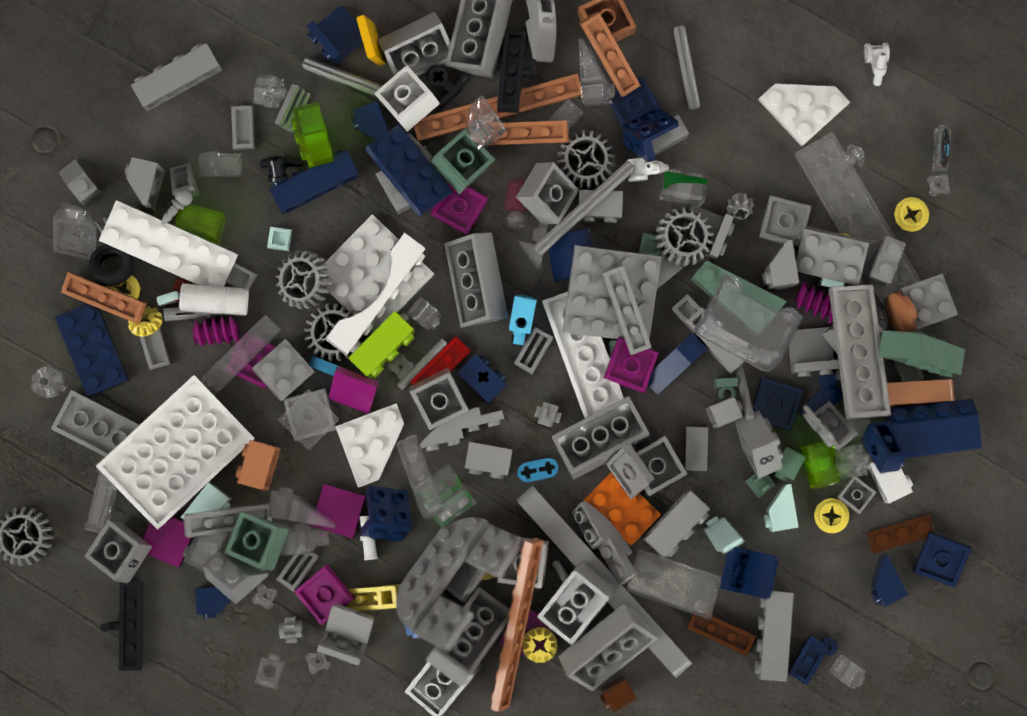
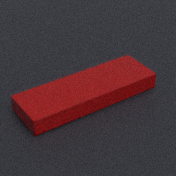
[410,336,471,385]

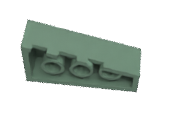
[690,261,787,336]
[878,330,965,378]

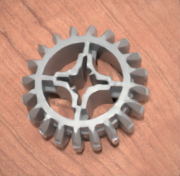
[557,130,615,189]
[655,207,714,266]
[275,250,333,309]
[304,303,363,362]
[0,507,53,566]

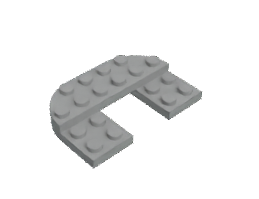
[396,517,525,652]

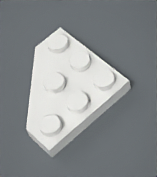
[758,84,850,146]
[335,403,404,488]

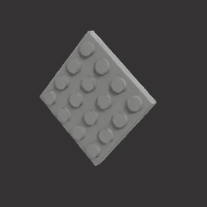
[562,245,661,339]

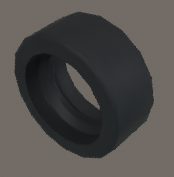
[89,244,133,286]

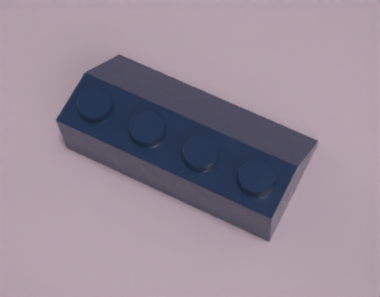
[885,399,982,458]

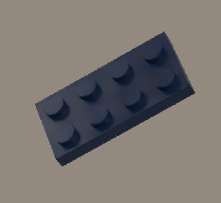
[365,125,453,217]
[55,304,129,397]

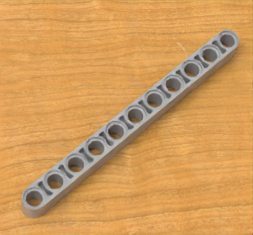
[516,486,693,678]

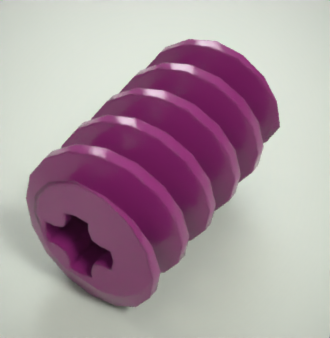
[794,282,833,324]
[193,315,240,346]

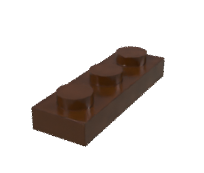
[866,514,936,554]
[686,608,756,656]

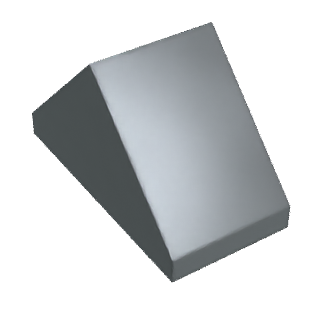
[169,163,200,197]

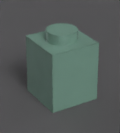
[774,447,806,482]

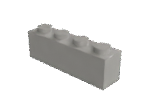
[131,43,222,112]
[754,590,794,682]

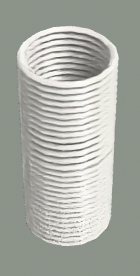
[180,283,249,316]

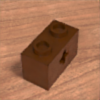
[600,675,637,713]

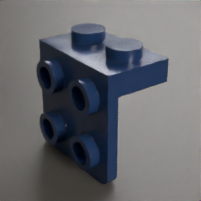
[307,6,363,65]
[622,108,679,162]
[361,486,412,542]
[720,547,778,599]

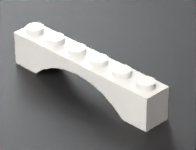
[326,233,426,355]

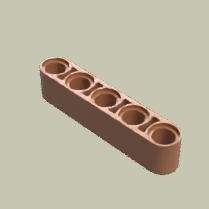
[887,379,955,407]

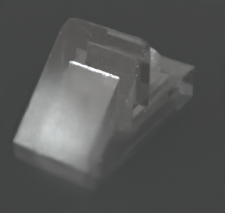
[198,151,242,176]
[518,223,548,269]

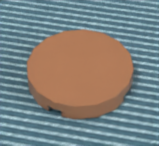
[885,291,917,333]

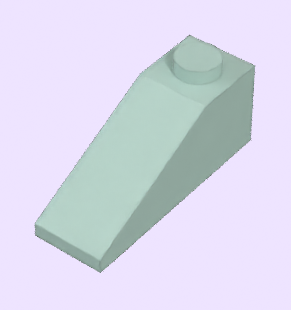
[703,516,743,553]

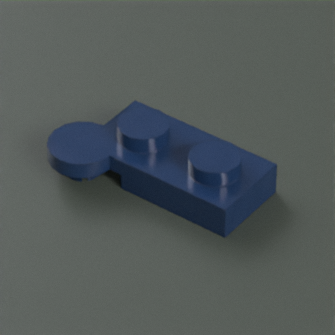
[799,374,843,419]
[788,635,838,685]

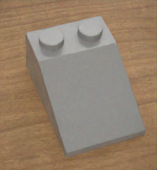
[405,662,482,716]

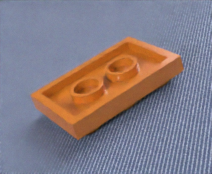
[584,472,661,546]

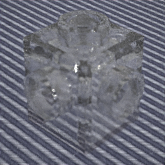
[253,74,287,108]
[30,366,65,399]
[836,445,871,479]

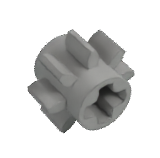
[726,193,754,220]
[534,402,562,428]
[279,616,303,643]

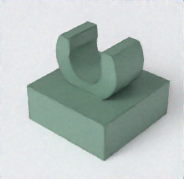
[714,377,739,399]
[744,473,775,499]

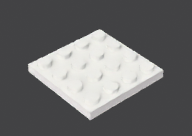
[324,214,435,334]

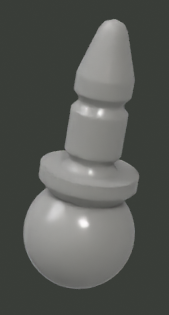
[161,189,193,225]

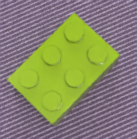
[349,311,415,378]

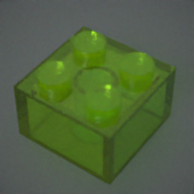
[291,102,334,168]

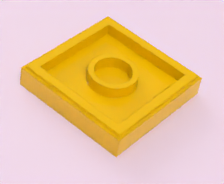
[356,15,386,66]

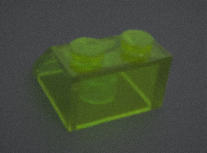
[175,204,227,245]
[800,441,841,489]

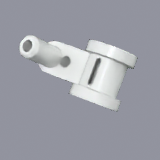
[864,43,889,86]
[626,158,669,182]

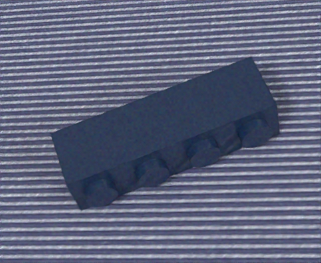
[269,150,360,215]

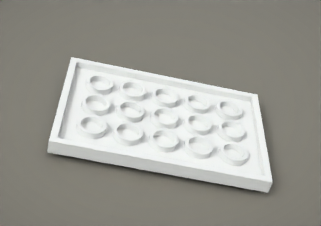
[96,375,255,530]

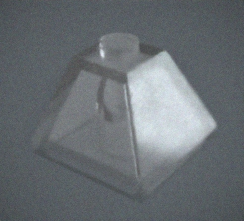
[53,203,97,260]

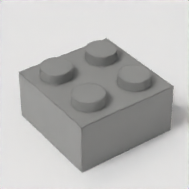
[836,475,876,514]

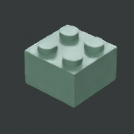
[430,128,495,195]
[225,511,290,571]

